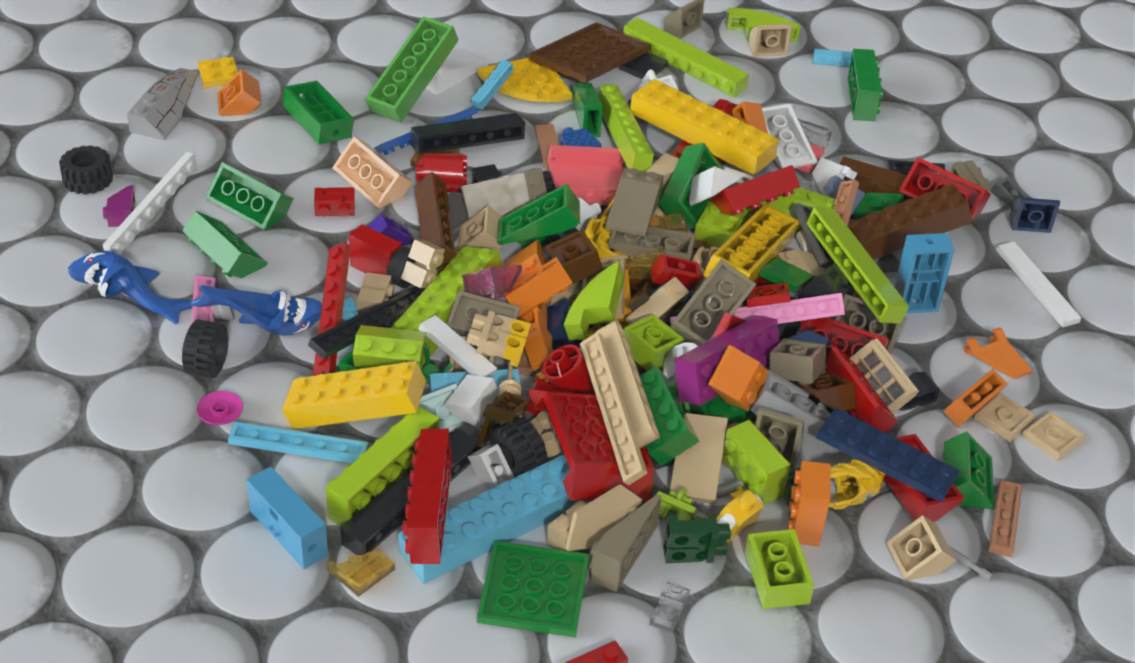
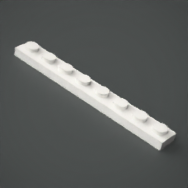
[103,152,196,255]

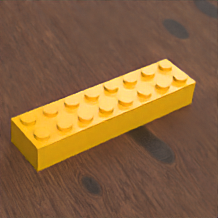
[630,79,779,176]
[703,203,800,282]

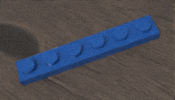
[374,106,478,155]

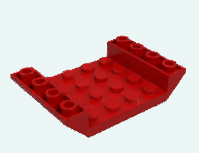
[528,389,654,503]

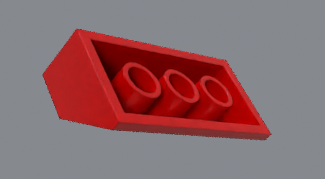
[899,157,991,225]
[709,165,800,216]
[798,317,890,379]
[825,346,899,432]
[884,434,964,522]

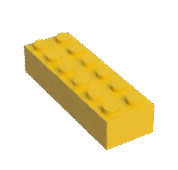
[282,361,426,429]

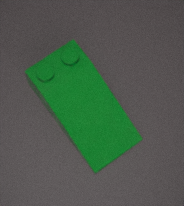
[498,184,580,245]

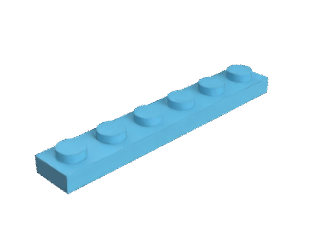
[228,422,369,463]

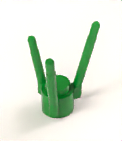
[422,345,453,384]

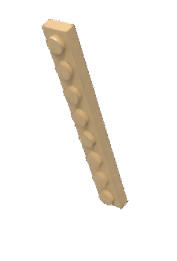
[580,332,647,485]

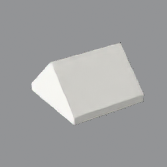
[689,166,740,206]
[443,374,499,430]

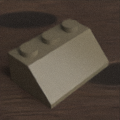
[836,294,907,355]

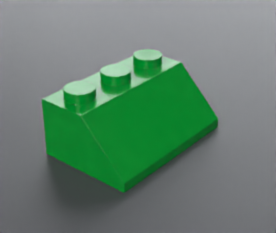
[943,431,995,509]

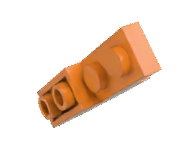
[520,303,552,371]

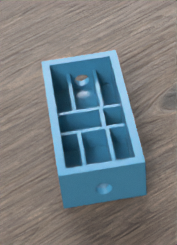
[895,233,955,314]
[246,466,328,569]

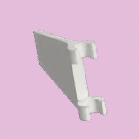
[812,157,857,197]

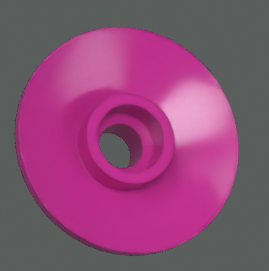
[197,391,243,425]

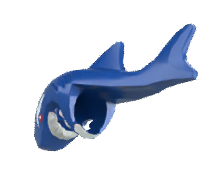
[68,251,192,324]
[190,285,322,336]

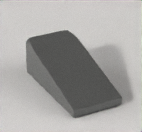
[990,176,1028,207]

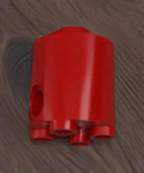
[416,153,467,193]
[542,344,596,394]

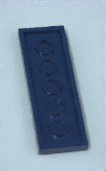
[816,408,960,503]

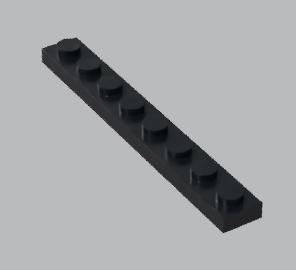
[308,286,425,359]

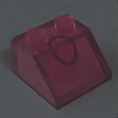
[462,265,522,299]

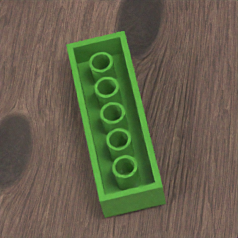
[365,16,459,123]

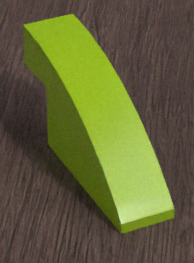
[725,8,800,41]
[564,262,624,340]

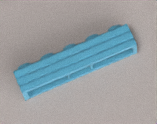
[813,49,852,67]
[471,60,514,110]

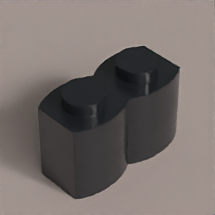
[887,372,940,411]

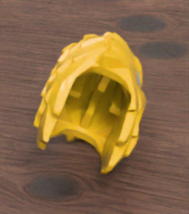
[829,460,885,510]

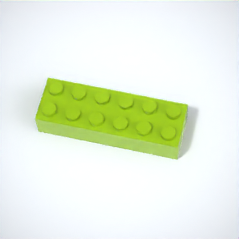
[326,406,439,527]

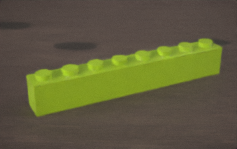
[624,17,749,98]
[598,84,654,172]
[806,207,909,324]

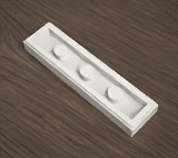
[419,315,497,377]

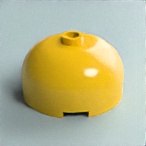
[584,216,638,270]

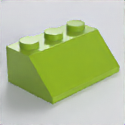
[353,325,427,370]

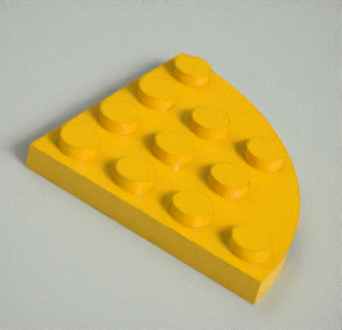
[477,58,572,103]

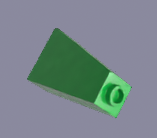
[572,83,603,137]

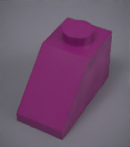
[103,185,136,227]

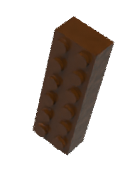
[847,184,972,260]

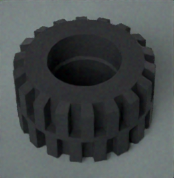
[59,145,113,195]
[182,319,229,378]
[489,417,548,478]

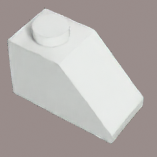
[467,444,514,489]

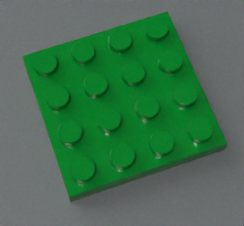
[477,540,590,637]

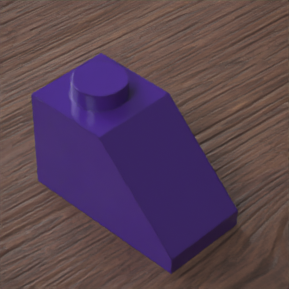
[368,213,414,246]

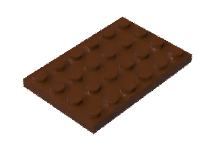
[529,22,652,83]

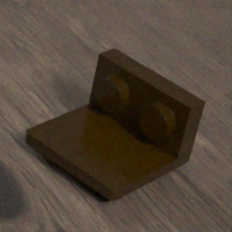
[477,391,530,447]

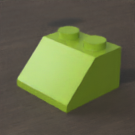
[624,314,684,371]

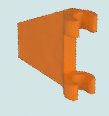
[963,327,1032,379]

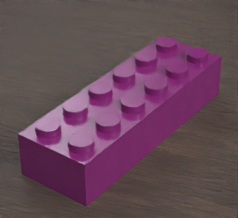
[674,315,779,405]

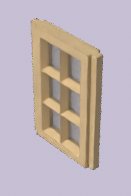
[850,338,919,414]

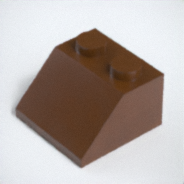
[545,229,604,285]
[793,372,856,412]

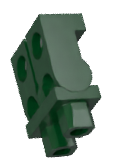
[663,515,731,564]

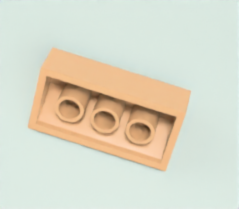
[333,137,413,208]

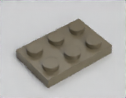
[447,291,521,336]

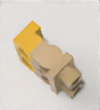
[466,311,531,367]

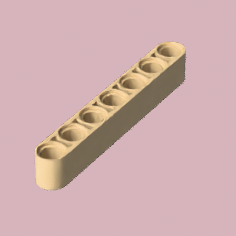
[597,320,660,449]

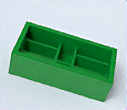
[282,80,354,145]
[659,143,724,230]

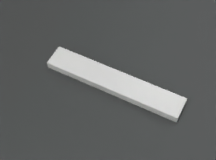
[996,241,1081,327]

